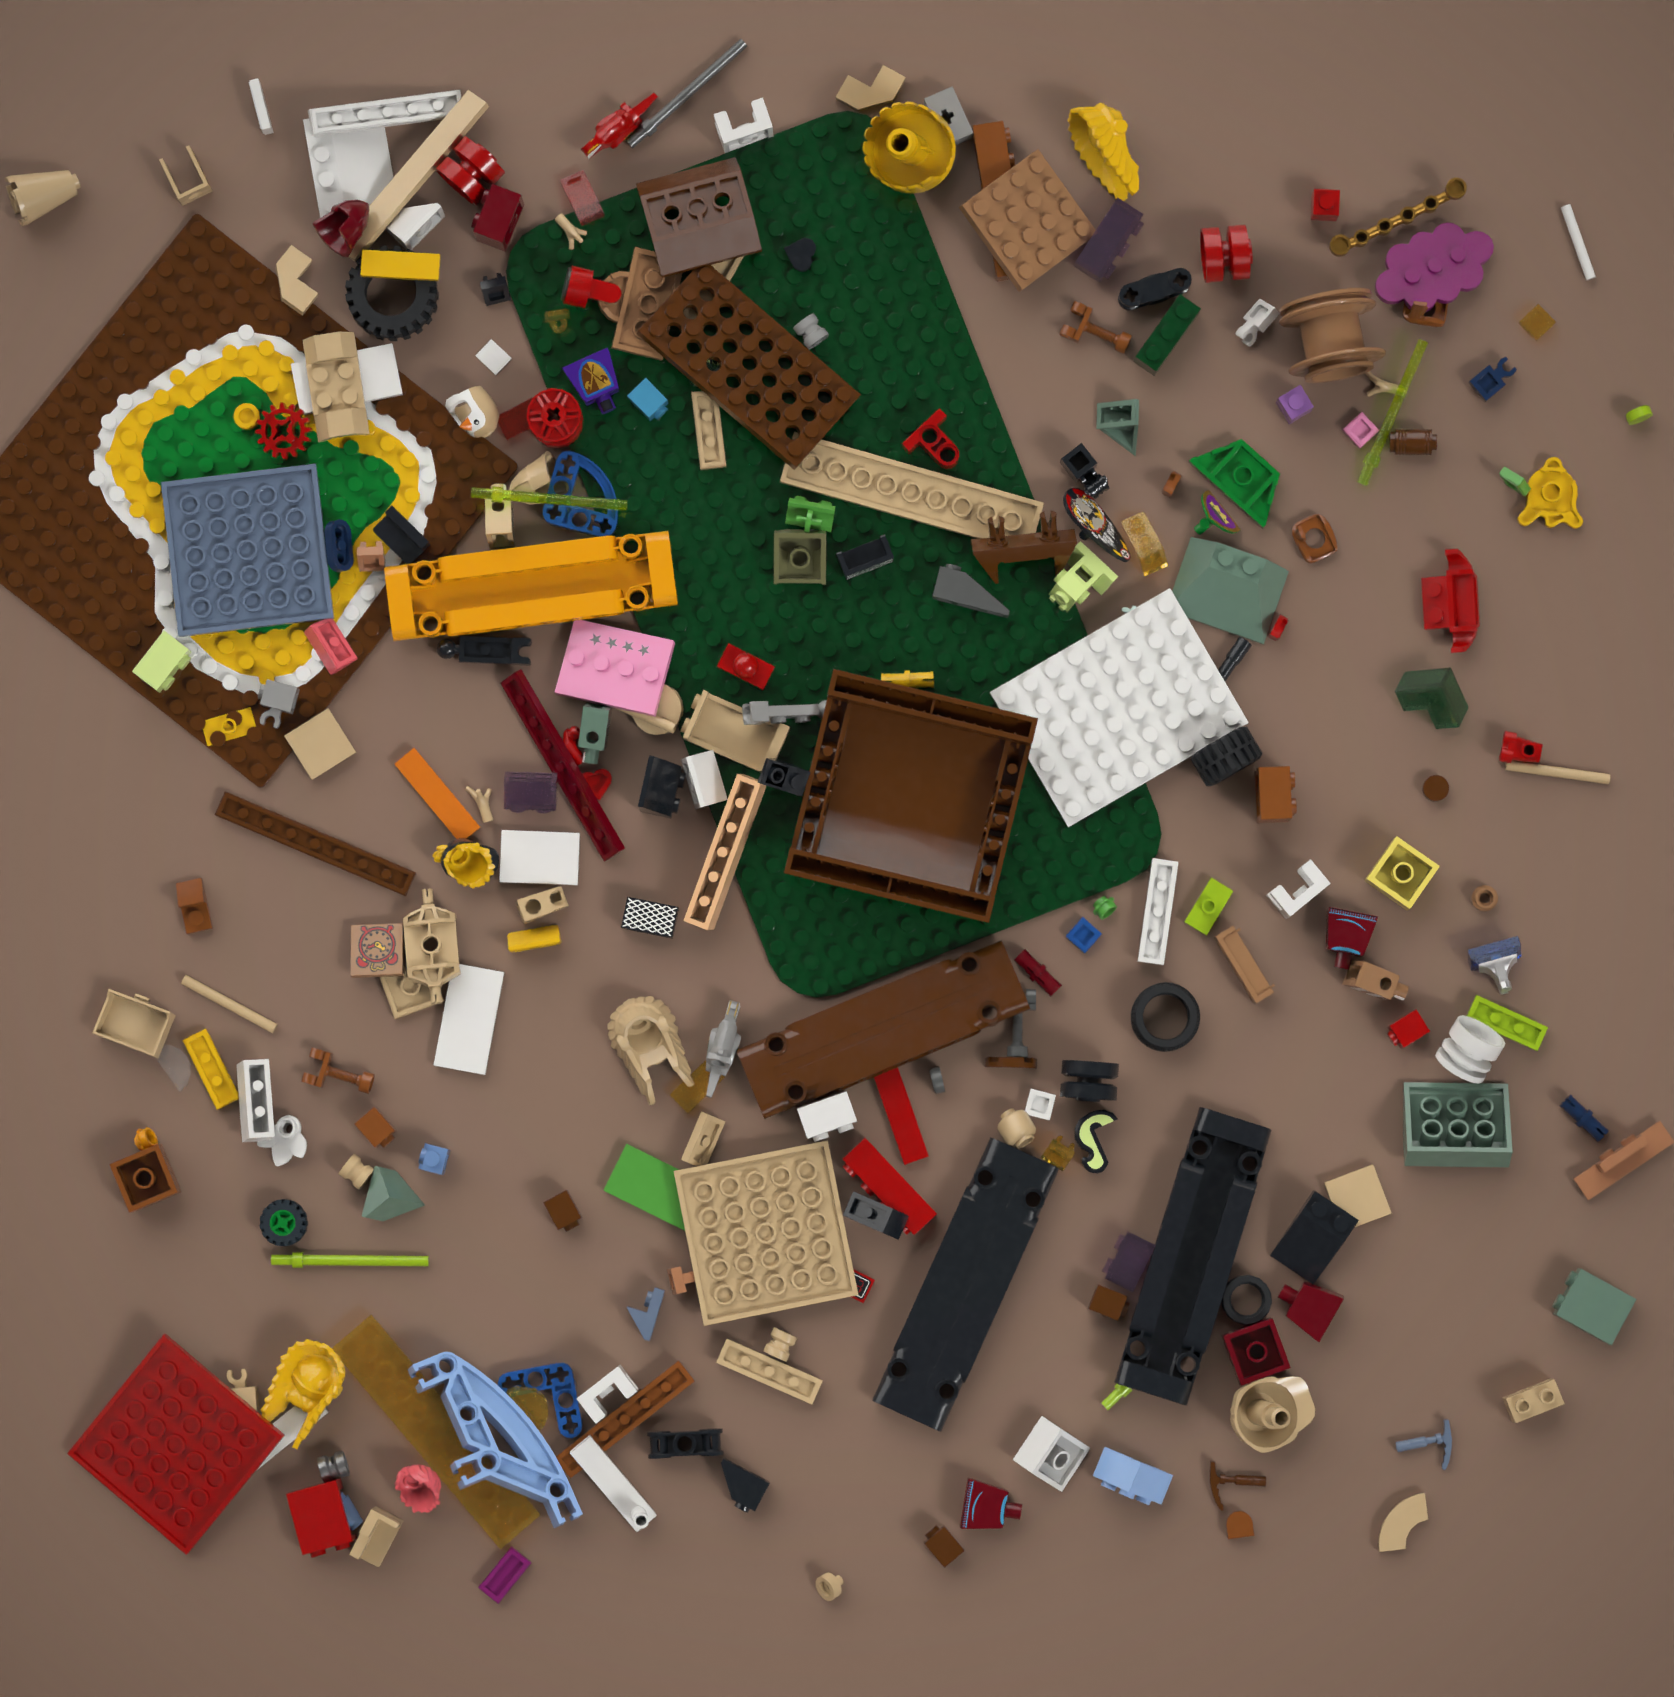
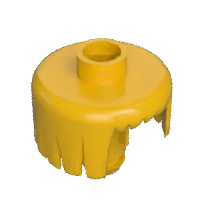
[862,101,956,194]

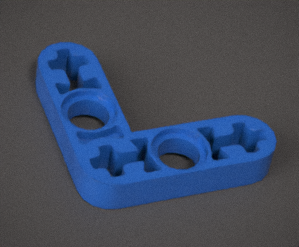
[498,1363,583,1438]

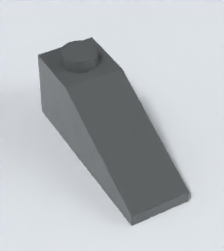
[932,564,1009,619]

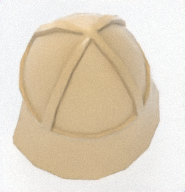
[508,451,567,505]

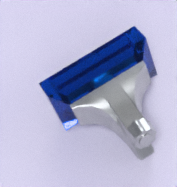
[1468,936,1521,995]

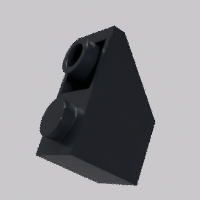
[758,758,810,797]

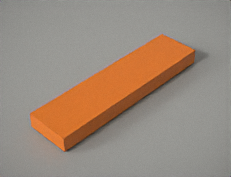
[395,748,481,839]

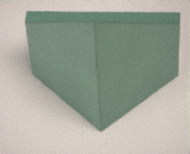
[1096,399,1139,456]
[362,1166,425,1221]

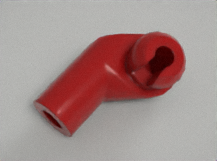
[563,726,583,766]

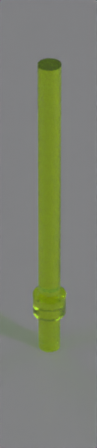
[1357,339,1428,486]
[471,486,627,511]

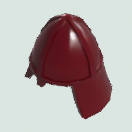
[312,199,370,257]

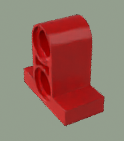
[902,408,959,469]

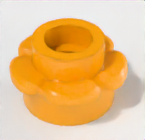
[134,1127,158,1151]

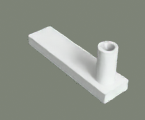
[570,1435,657,1532]

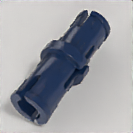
[1560,1094,1609,1142]

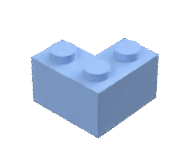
[1093,1447,1173,1505]

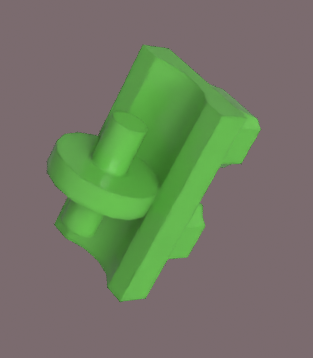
[785,496,836,533]

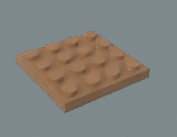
[959,149,1098,292]

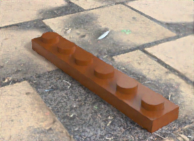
[556,1361,695,1479]

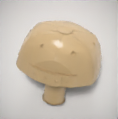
[1230,1376,1315,1453]

